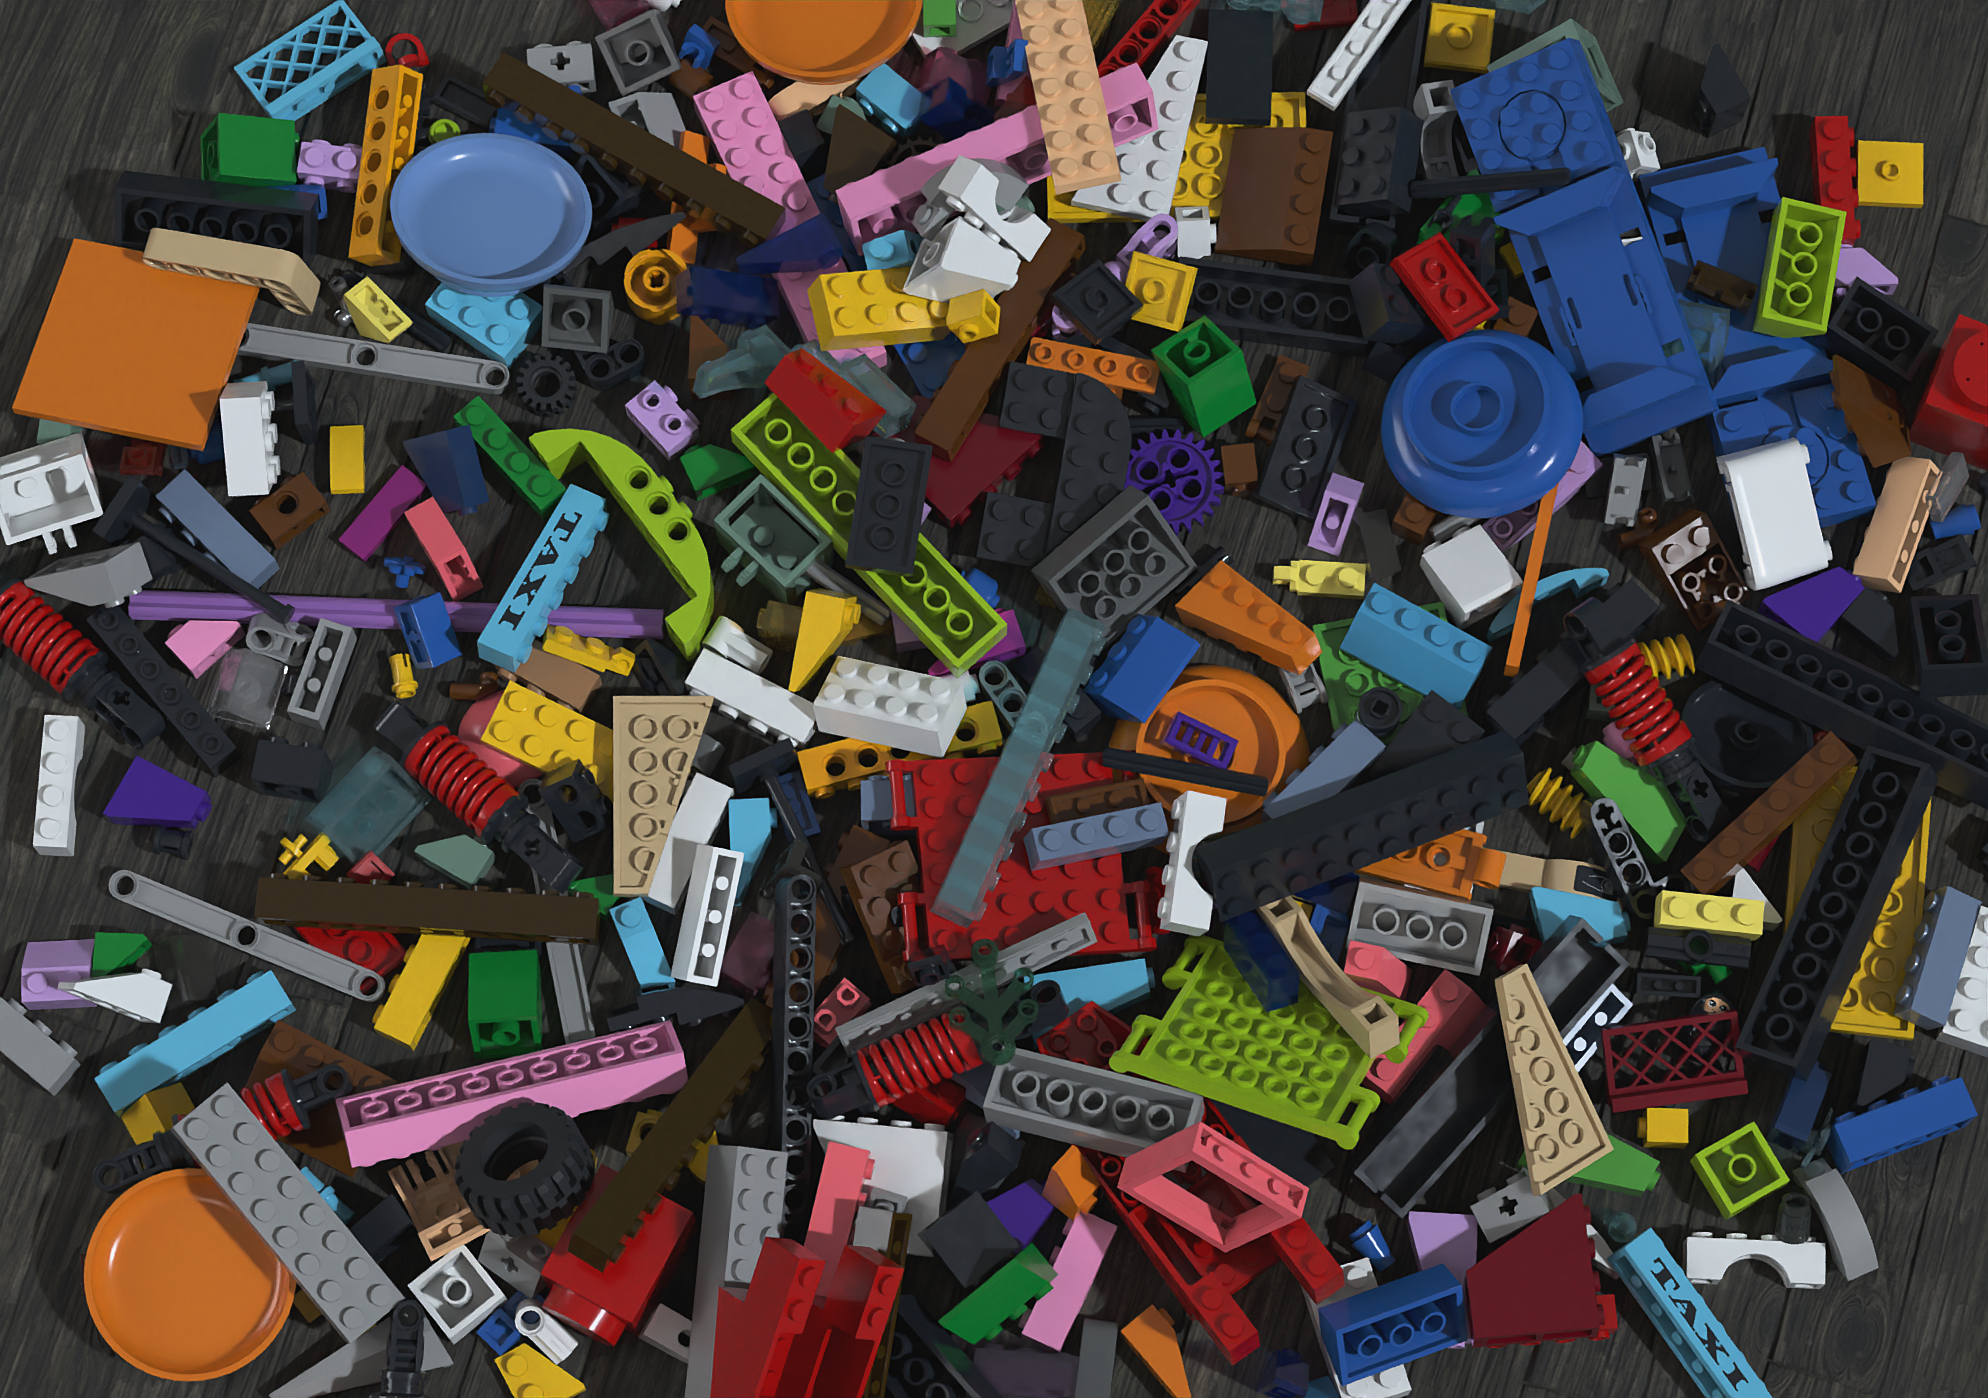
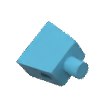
[862,230,925,270]

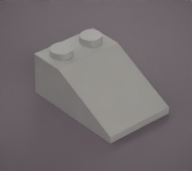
[24,542,153,608]

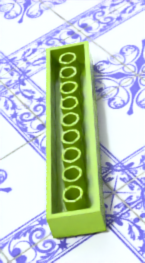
[731,393,1007,679]

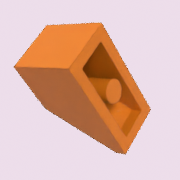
[1041,1145,1100,1221]

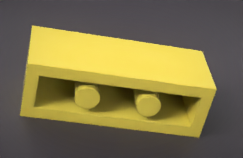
[1654,890,1764,941]

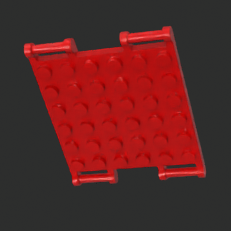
[885,750,1157,964]

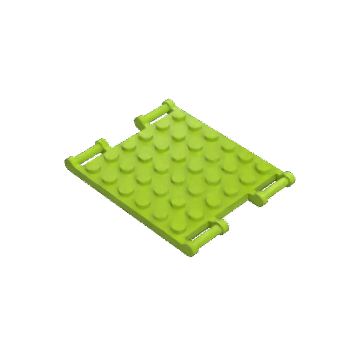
[1109,935,1429,1150]

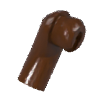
[1617,508,1658,550]
[449,671,499,700]

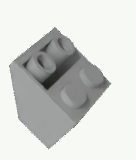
[608,92,686,149]

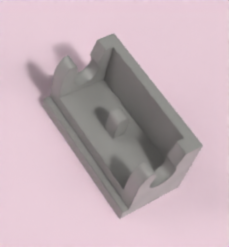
[1603,453,1647,527]

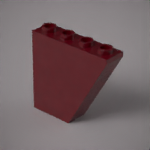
[870,395,1046,530]
[1464,1193,1605,1348]

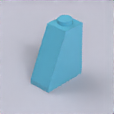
[1528,887,1631,946]

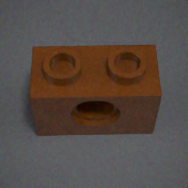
[249,472,330,550]

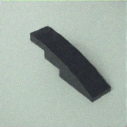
[562,211,688,274]

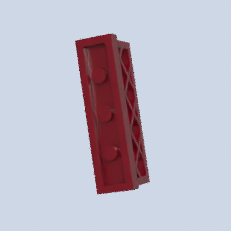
[1600,1009,1748,1113]

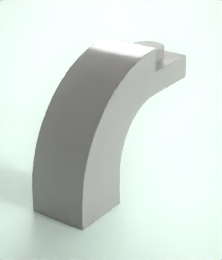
[1412,80,1459,200]
[912,158,1029,242]
[1792,1157,1879,1281]

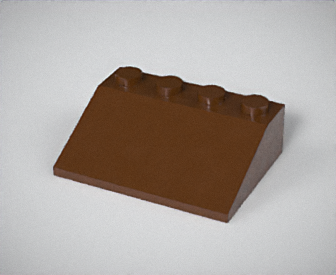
[1214,127,1333,268]
[241,1020,399,1179]

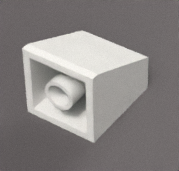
[903,216,1021,304]
[1420,524,1523,630]

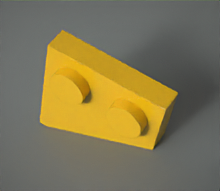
[494,1343,586,1398]

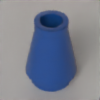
[1929,503,1981,540]
[1347,1219,1396,1272]

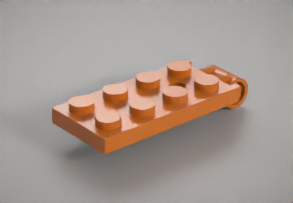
[1353,829,1507,900]

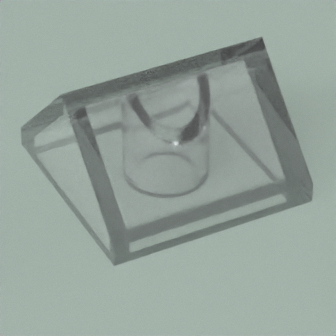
[206,648,288,729]

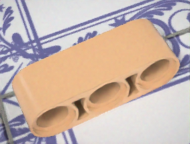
[768,78,862,121]

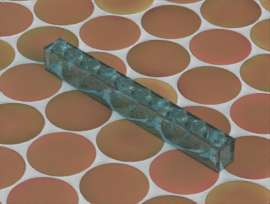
[930,608,1107,928]

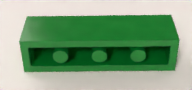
[453,396,566,521]

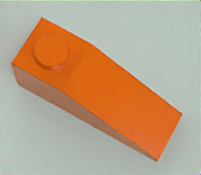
[1120,1304,1191,1398]

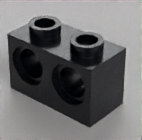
[538,759,613,843]

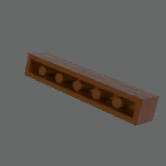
[1680,731,1857,895]
[763,825,891,1025]

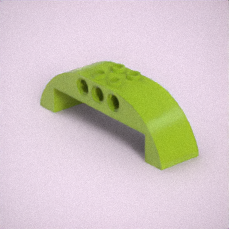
[529,429,714,662]

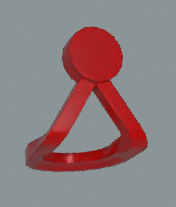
[385,33,430,68]

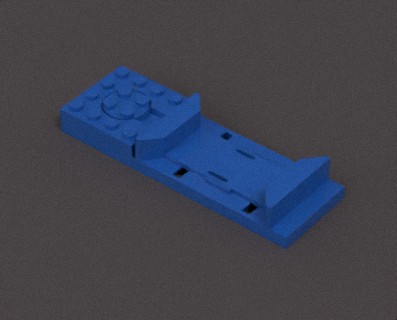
[1450,38,1719,459]
[1637,147,1876,537]

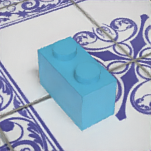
[856,63,931,139]

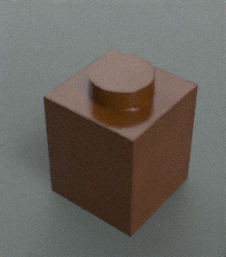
[1220,443,1258,497]

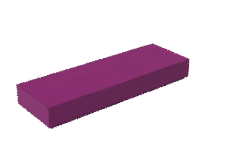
[338,465,428,562]

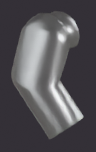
[329,276,354,327]

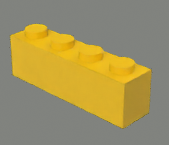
[372,935,472,1051]

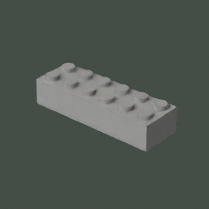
[983,1045,1205,1173]

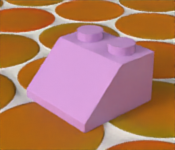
[21,939,97,1010]

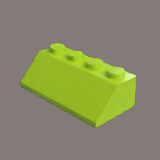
[1752,197,1847,338]

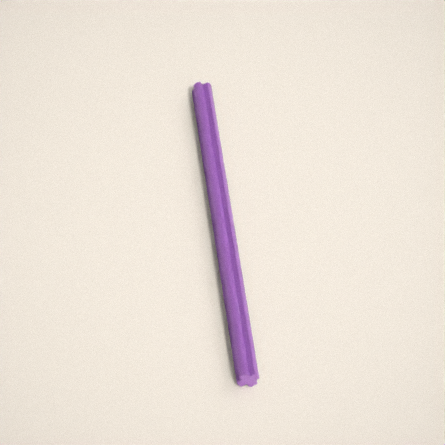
[128,590,664,639]

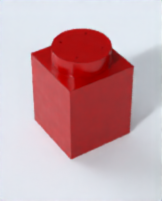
[1909,314,1988,471]
[540,1164,699,1347]

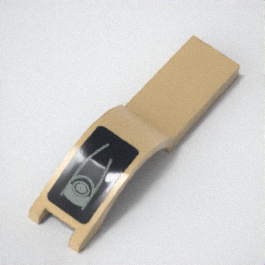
[1482,847,1629,911]

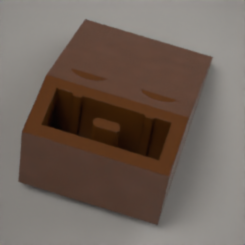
[1829,354,1912,468]
[1637,508,1752,632]

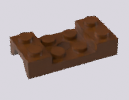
[839,840,959,994]

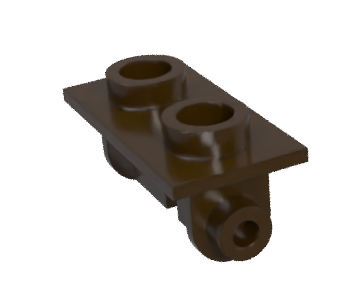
[1685,260,1759,315]

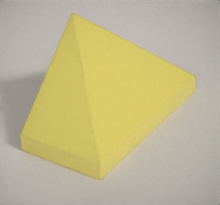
[343,276,413,343]

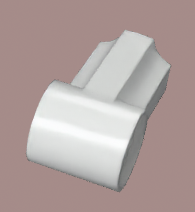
[701,616,773,675]
[515,1298,578,1365]

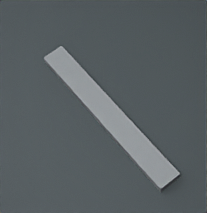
[835,912,1098,1058]

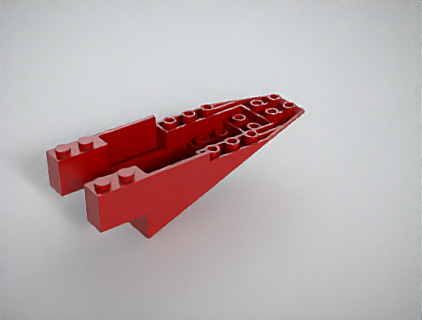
[1036,1001,1345,1366]
[710,1237,904,1398]

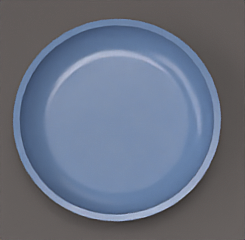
[390,133,592,297]

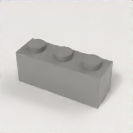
[287,618,357,731]
[0,997,81,1096]

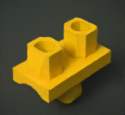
[278,834,339,880]

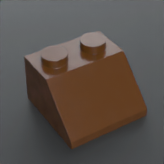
[688,316,739,400]

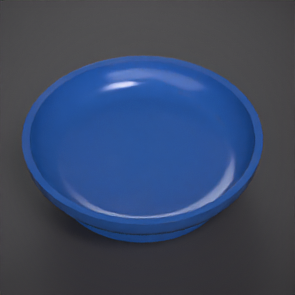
[1381,329,1583,518]

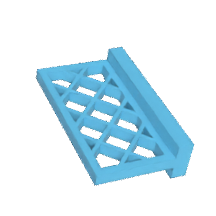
[234,0,386,121]

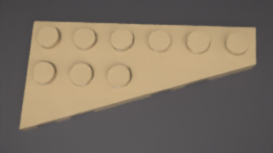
[613,696,714,897]
[1495,963,1614,1196]

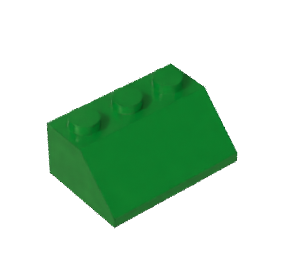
[939,1243,1058,1345]

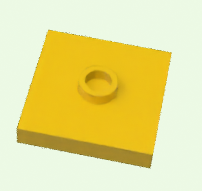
[1423,2,1495,74]
[1856,140,1923,208]
[1125,251,1198,332]

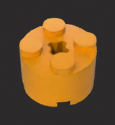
[624,249,692,325]

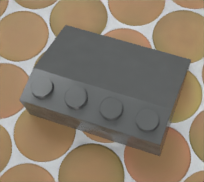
[1031,485,1198,652]

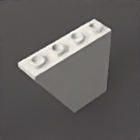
[813,1115,954,1258]

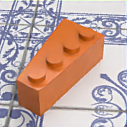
[1175,560,1322,675]

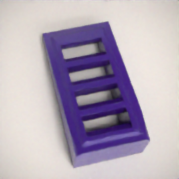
[1160,711,1239,769]

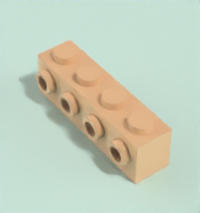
[1852,457,1943,593]

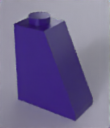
[1758,566,1865,643]
[103,756,212,829]
[986,1179,1056,1256]

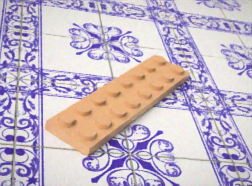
[1015,0,1121,194]

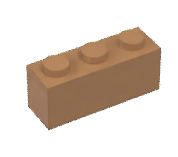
[494,639,602,715]

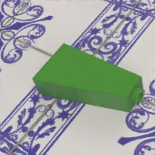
[1570,741,1687,865]
[1515,1133,1661,1197]

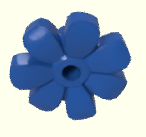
[383,556,426,588]

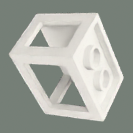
[0,432,104,554]

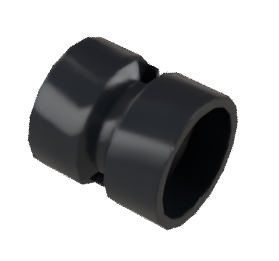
[1355,687,1402,740]

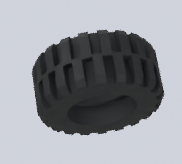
[454,1102,595,1237]

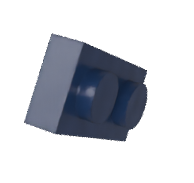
[775,770,821,845]

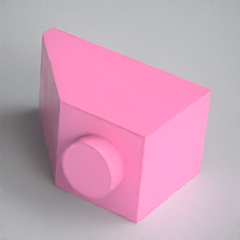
[165,620,246,679]

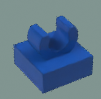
[678,24,721,69]

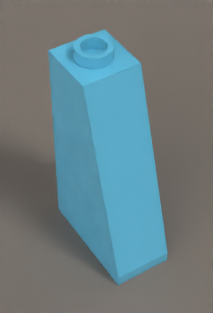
[1023,958,1155,1049]

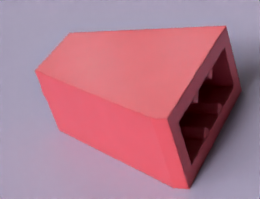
[404,497,484,602]
[1342,940,1412,1001]

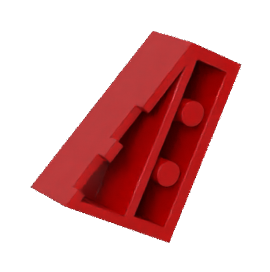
[764,348,887,453]

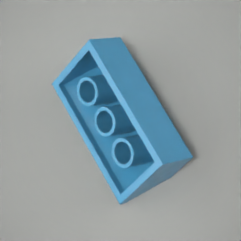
[1339,583,1492,710]

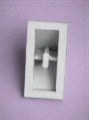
[1729,868,1783,931]

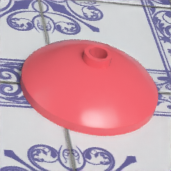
[458,690,544,788]

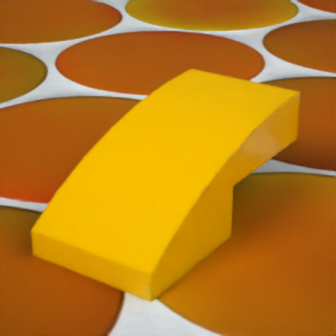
[330,425,365,494]

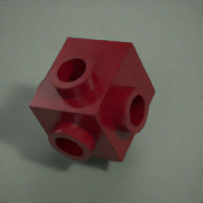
[1486,923,1543,972]

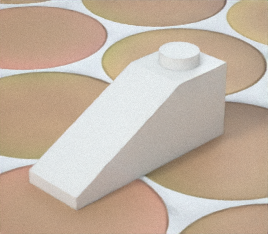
[57,969,172,1023]

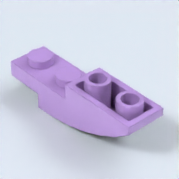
[1482,441,1604,552]

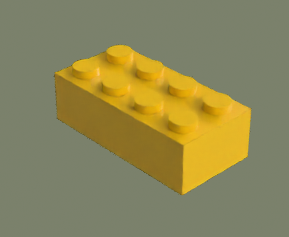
[807,267,951,351]

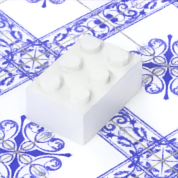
[219,381,280,496]

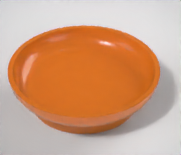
[725,0,923,85]
[1109,665,1311,863]
[84,1168,296,1382]

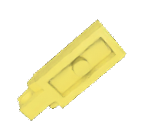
[1272,560,1366,599]

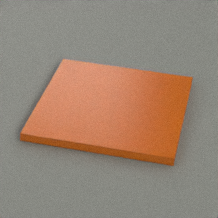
[12,238,260,451]

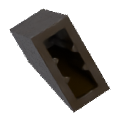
[823,104,898,206]

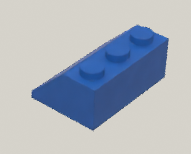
[1083,614,1201,724]

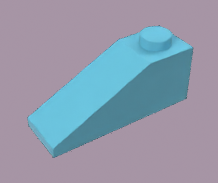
[728,798,778,906]
[609,897,675,988]

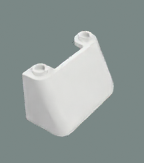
[1716,438,1833,591]

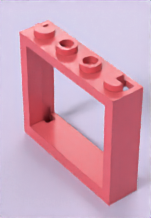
[1118,1121,1309,1253]

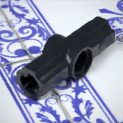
[1644,927,1751,969]

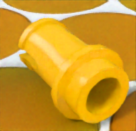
[389,653,418,698]

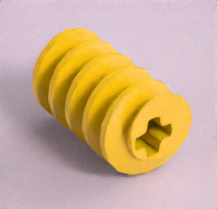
[1638,634,1695,679]
[1527,767,1584,839]

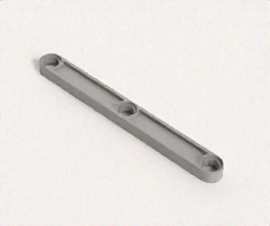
[237,323,511,394]
[518,779,596,1044]
[108,870,386,1002]

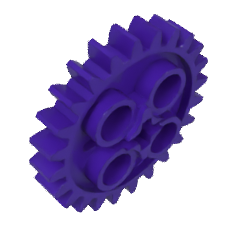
[1124,429,1224,536]

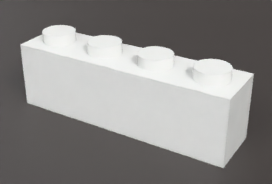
[685,648,818,750]
[641,773,735,915]
[670,844,744,987]

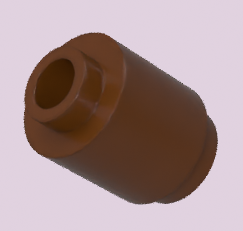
[666,57,715,102]

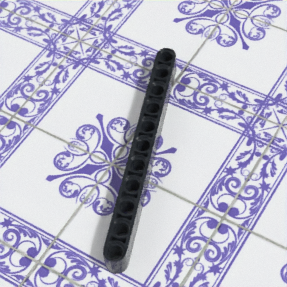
[769,874,816,1246]

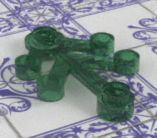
[944,939,1039,1065]

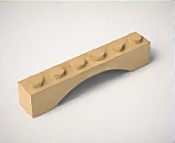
[1256,896,1400,1059]

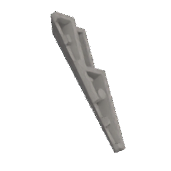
[269,1300,454,1398]

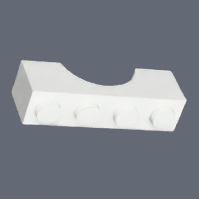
[938,155,1051,262]
[33,715,85,856]
[1157,790,1227,936]
[1683,1232,1825,1289]

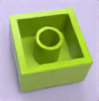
[1690,1121,1790,1220]

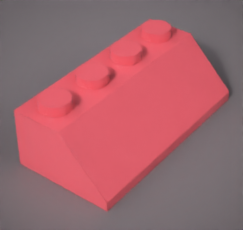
[1361,969,1487,1104]

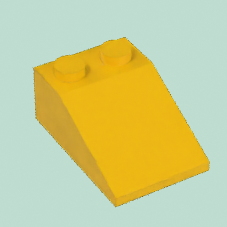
[788,588,861,692]

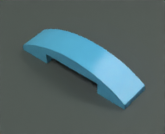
[1486,568,1609,643]

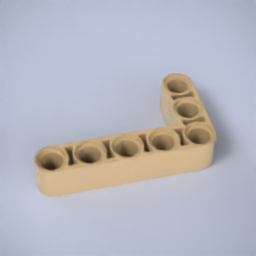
[142,228,321,316]

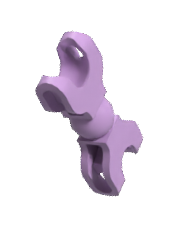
[1052,213,1178,341]

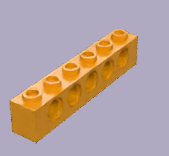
[348,65,423,266]
[797,700,1002,799]

